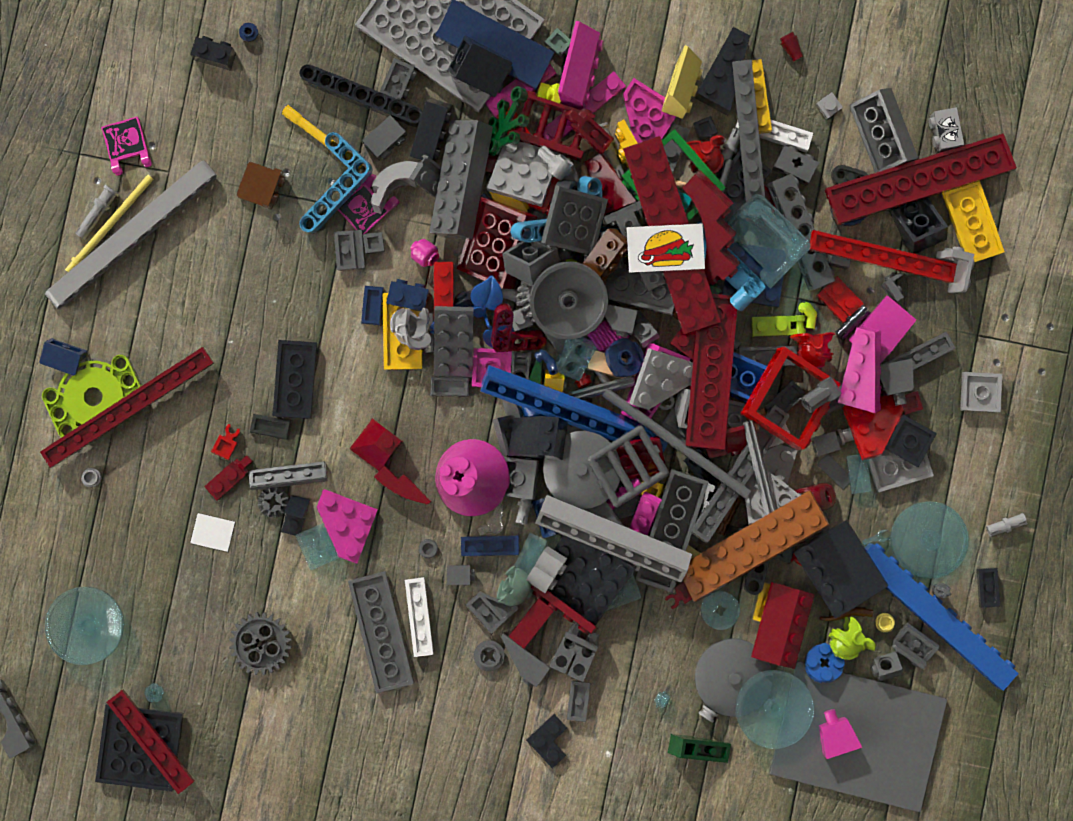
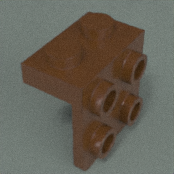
[237,162,286,210]

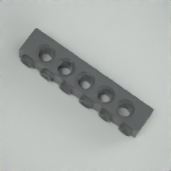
[767,173,835,290]

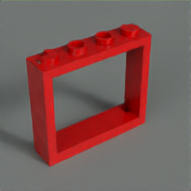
[740,346,841,450]

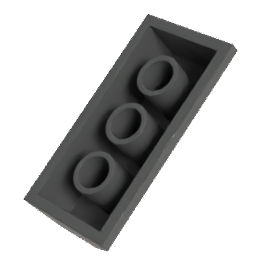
[849,88,918,173]

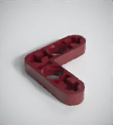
[491,303,547,352]

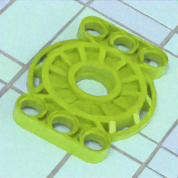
[42,355,142,438]

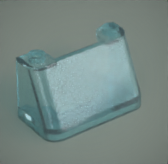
[727,194,810,289]

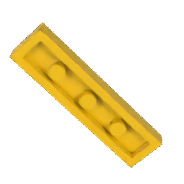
[752,59,772,134]

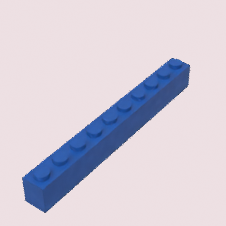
[480,365,668,453]
[865,543,1019,691]

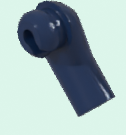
[535,350,558,375]

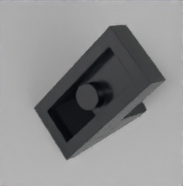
[281,495,310,537]

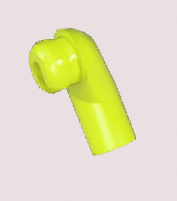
[798,302,817,329]

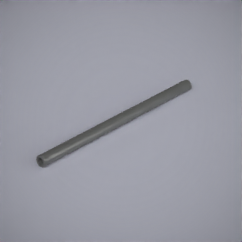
[602,388,751,499]

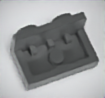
[380,58,417,100]
[892,623,939,669]

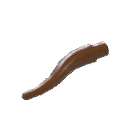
[820,607,873,621]

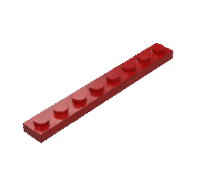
[808,230,957,283]

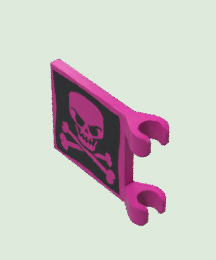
[101,116,152,176]
[338,174,400,234]

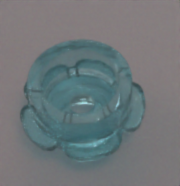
[144,683,164,702]
[654,691,671,709]

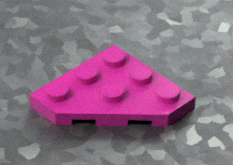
[623,78,676,143]
[316,489,378,564]

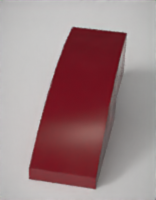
[374,466,432,504]

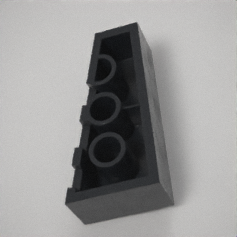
[695,27,750,116]

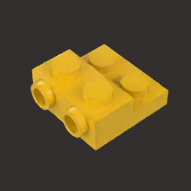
[614,119,637,167]

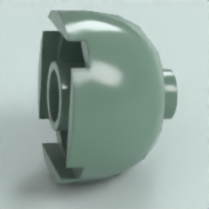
[497,566,533,606]

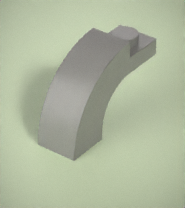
[371,161,419,214]

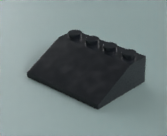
[794,520,889,618]

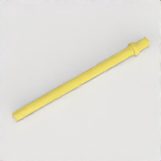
[65,175,154,272]

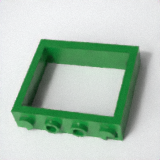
[622,129,726,221]

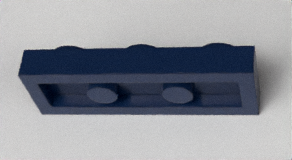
[461,535,519,556]

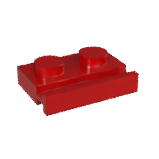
[816,276,864,323]

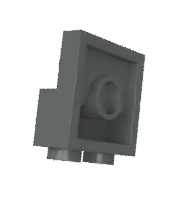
[504,457,540,500]

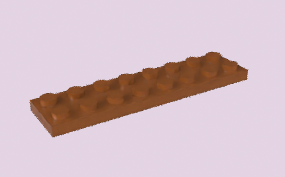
[683,490,830,602]

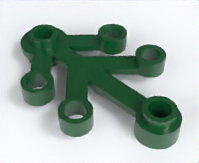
[488,86,529,156]

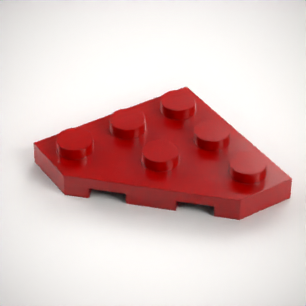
[842,395,904,461]

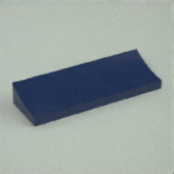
[435,0,554,90]

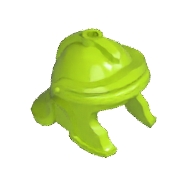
[829,617,876,660]

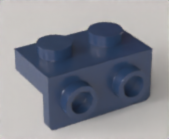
[386,279,430,312]

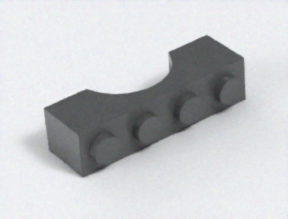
[0,680,36,759]

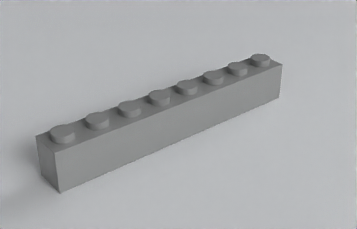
[535,495,692,582]

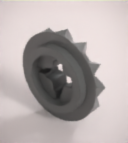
[258,487,289,517]
[474,640,505,671]

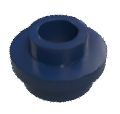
[239,23,258,42]

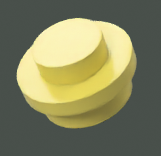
[875,613,895,632]

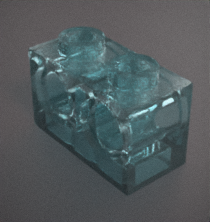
[555,337,597,381]

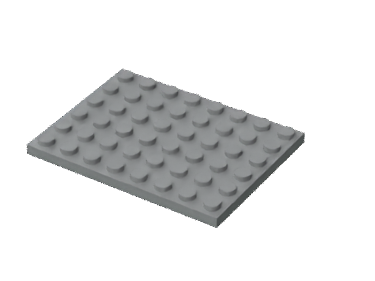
[355,0,545,113]

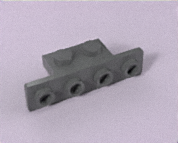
[493,400,535,461]

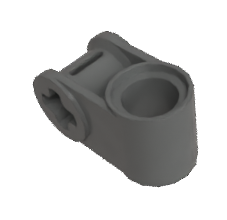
[511,351,532,380]

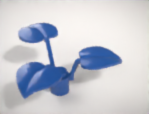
[429,276,515,348]

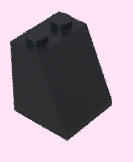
[448,35,512,97]

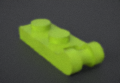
[751,315,806,337]

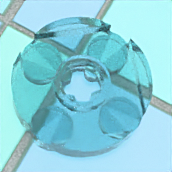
[701,591,740,630]

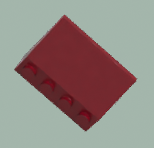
[457,196,538,289]

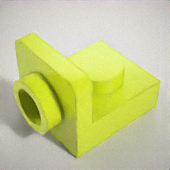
[537,83,561,103]

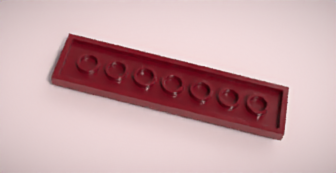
[685,294,737,450]

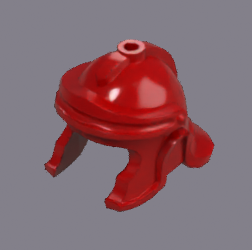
[687,135,726,175]
[790,332,835,368]

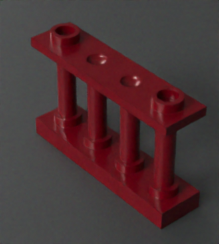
[508,91,595,162]

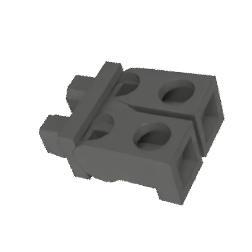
[549,623,599,682]

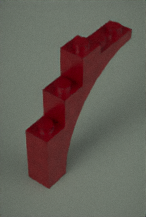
[682,170,741,286]

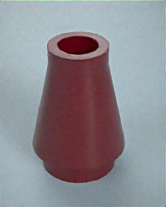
[780,32,803,61]

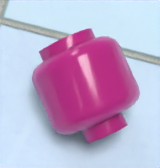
[410,239,439,267]

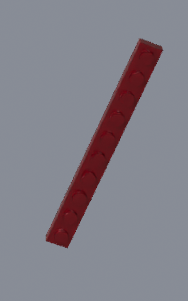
[40,347,214,468]

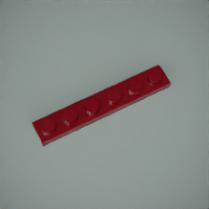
[106,689,195,794]

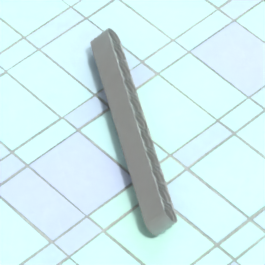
[45,160,217,309]

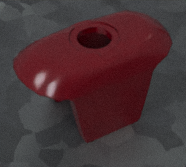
[794,483,836,511]

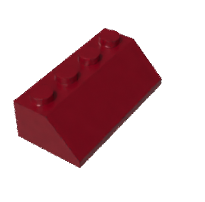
[751,582,815,669]

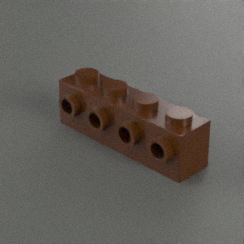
[583,229,628,285]

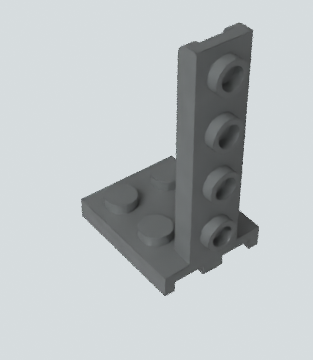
[603,201,666,291]

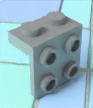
[936,247,975,293]

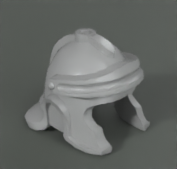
[390,308,431,350]

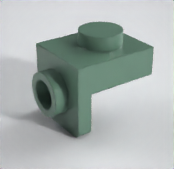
[545,28,571,59]

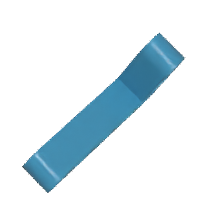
[299,132,373,233]
[511,176,603,242]
[696,222,765,311]

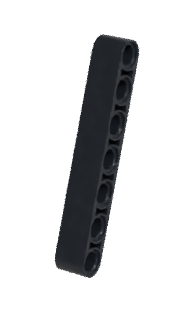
[299,64,422,127]

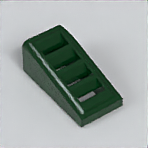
[529,360,543,384]

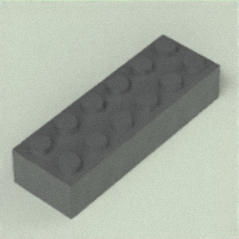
[429,120,493,239]
[635,469,709,592]

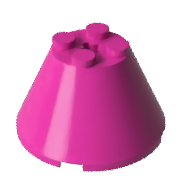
[435,439,510,516]

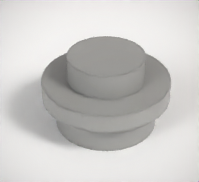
[81,468,101,487]

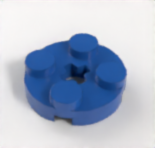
[805,643,845,683]

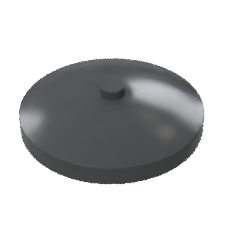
[529,262,608,339]
[543,431,621,509]
[695,638,772,717]

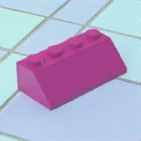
[558,21,604,110]

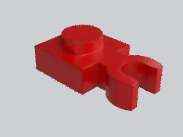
[211,424,240,461]

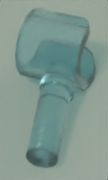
[862,530,891,545]

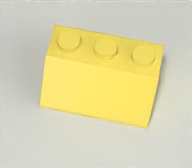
[661,45,703,119]

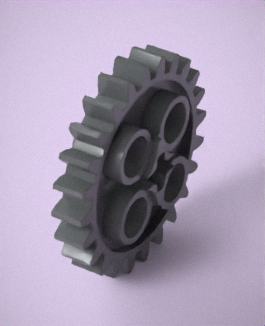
[229,612,292,675]

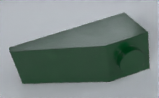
[668,734,731,763]

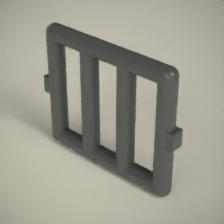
[588,426,669,507]

